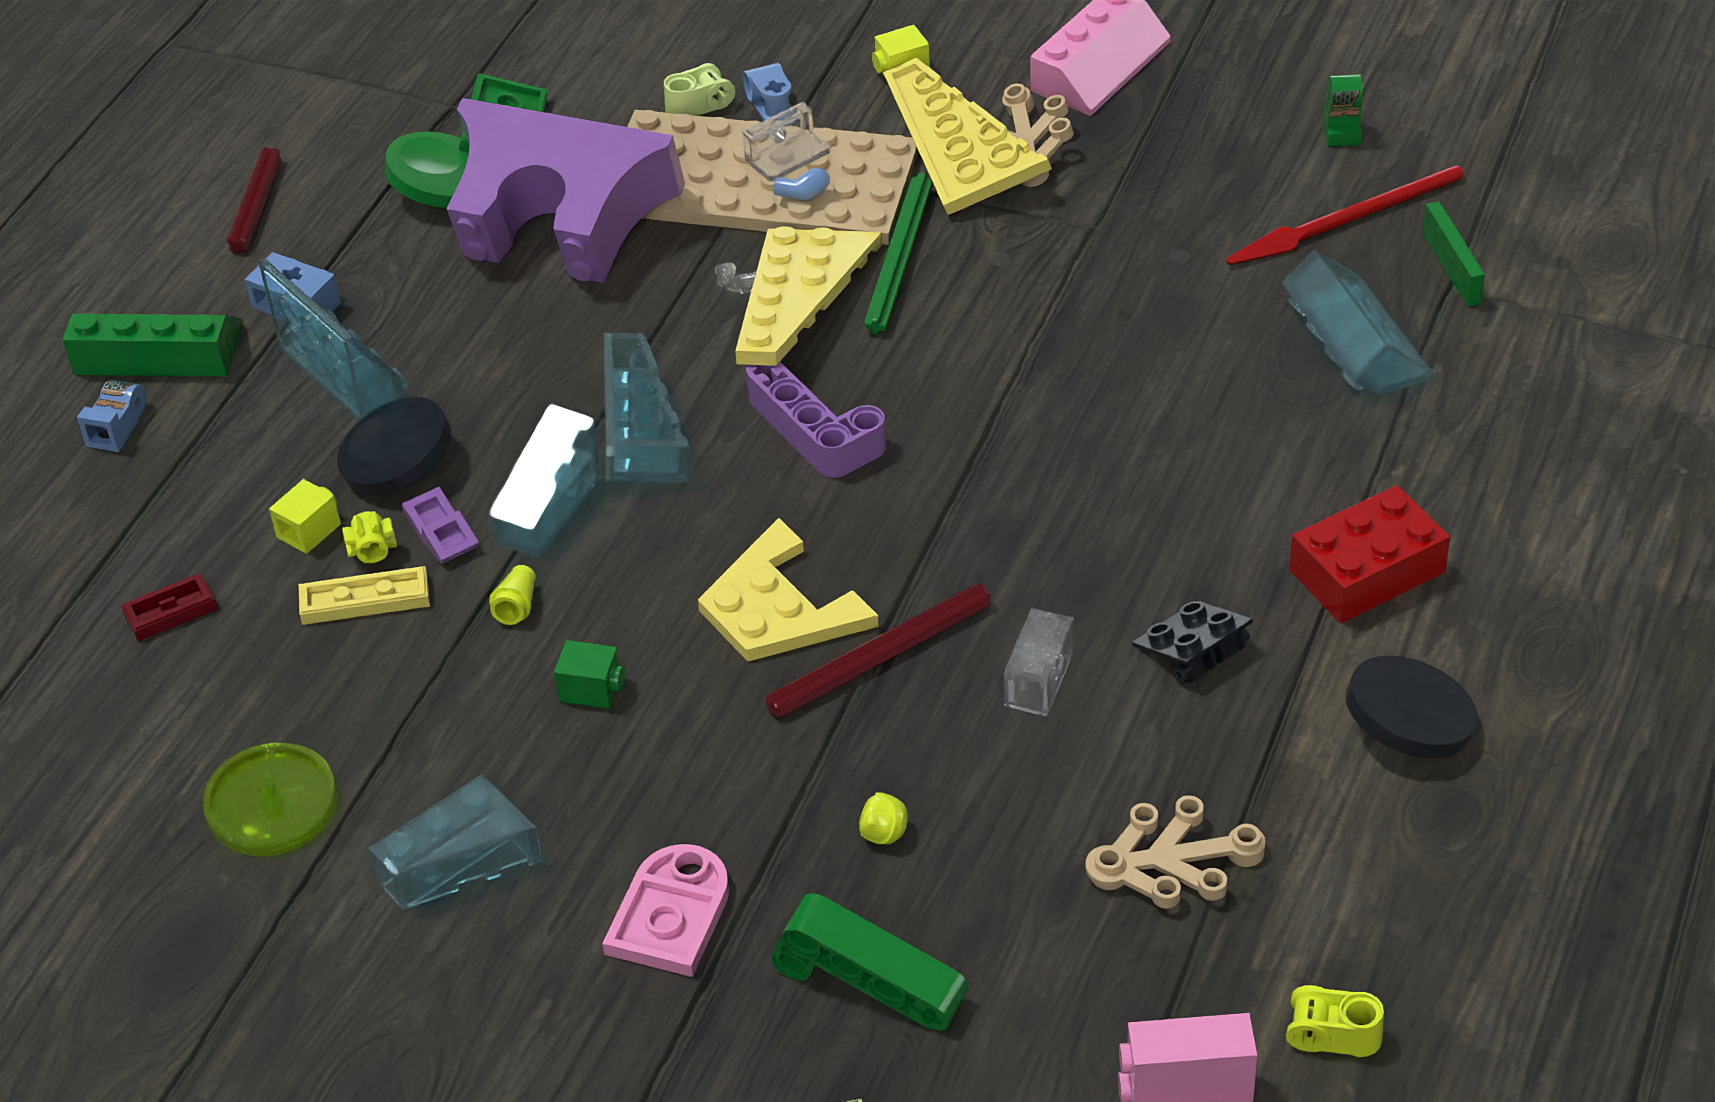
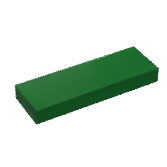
[1422,201,1485,307]

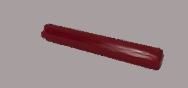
[227,147,282,253]

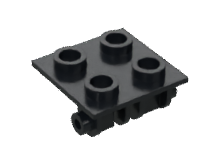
[1132,600,1253,683]

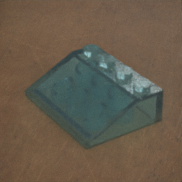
[258,258,406,421]

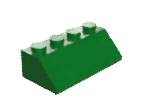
[62,313,243,377]

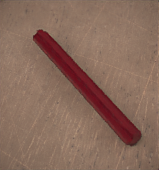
[765,584,991,718]

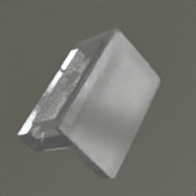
[742,102,830,182]

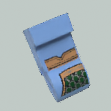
[77,380,146,452]

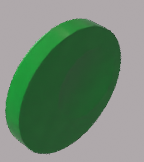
[384,132,469,208]

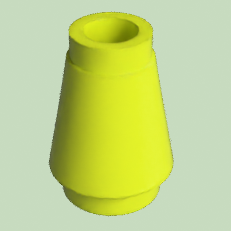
[489,565,536,625]

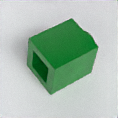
[554,640,626,709]

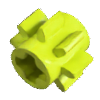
[342,511,397,563]

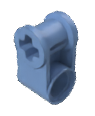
[742,63,794,125]

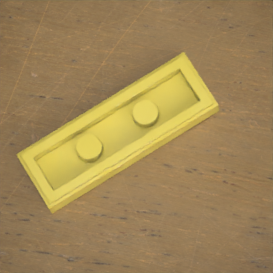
[299,566,430,625]

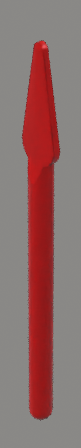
[1226,165,1464,265]

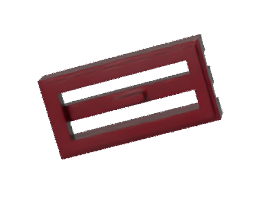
[121,573,218,641]

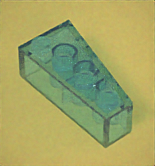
[603,333,690,482]

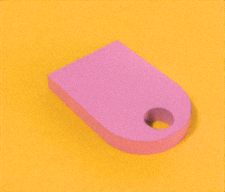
[602,844,729,977]

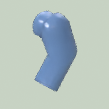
[773,168,830,201]

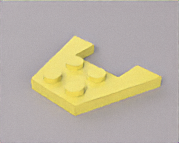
[698,518,879,661]

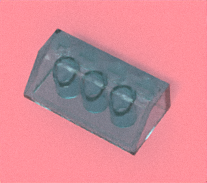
[1282,249,1435,396]

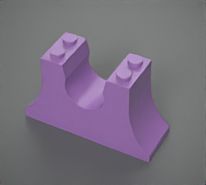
[447,98,685,283]

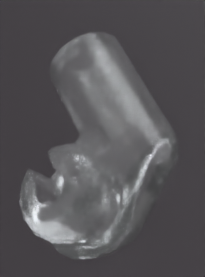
[715,262,757,294]

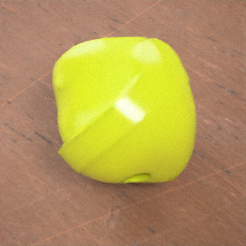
[859,792,908,844]

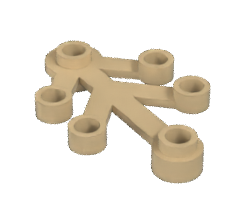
[1002,84,1074,187]
[1085,796,1265,909]

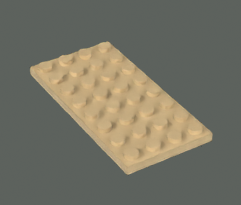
[627,110,919,245]

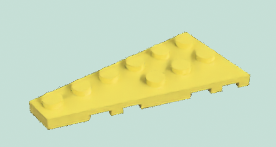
[883,58,1052,215]
[735,226,882,366]

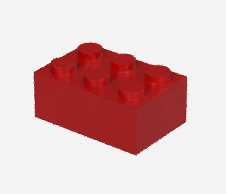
[1289,485,1450,624]

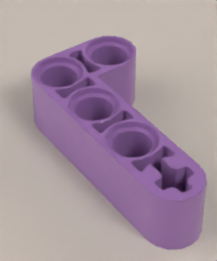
[746,362,886,478]

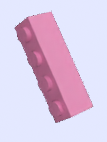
[1030,0,1171,116]

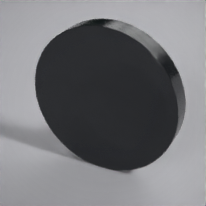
[337,397,451,495]
[1345,656,1478,758]

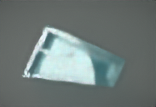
[490,404,602,558]
[368,774,543,910]

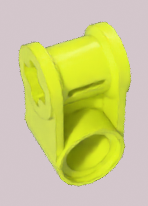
[1286,985,1384,1057]

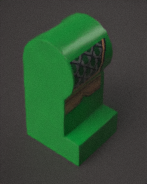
[1322,74,1363,147]

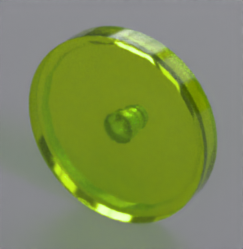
[203,743,337,856]

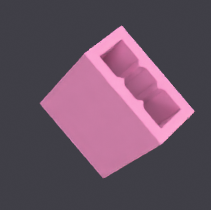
[1118,1013,1257,1102]

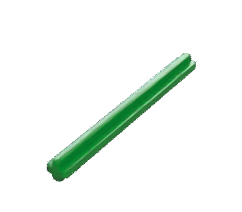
[864,173,933,335]

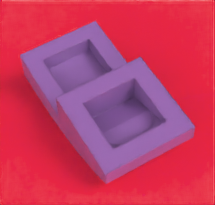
[402,487,479,564]

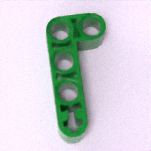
[771,893,969,1031]

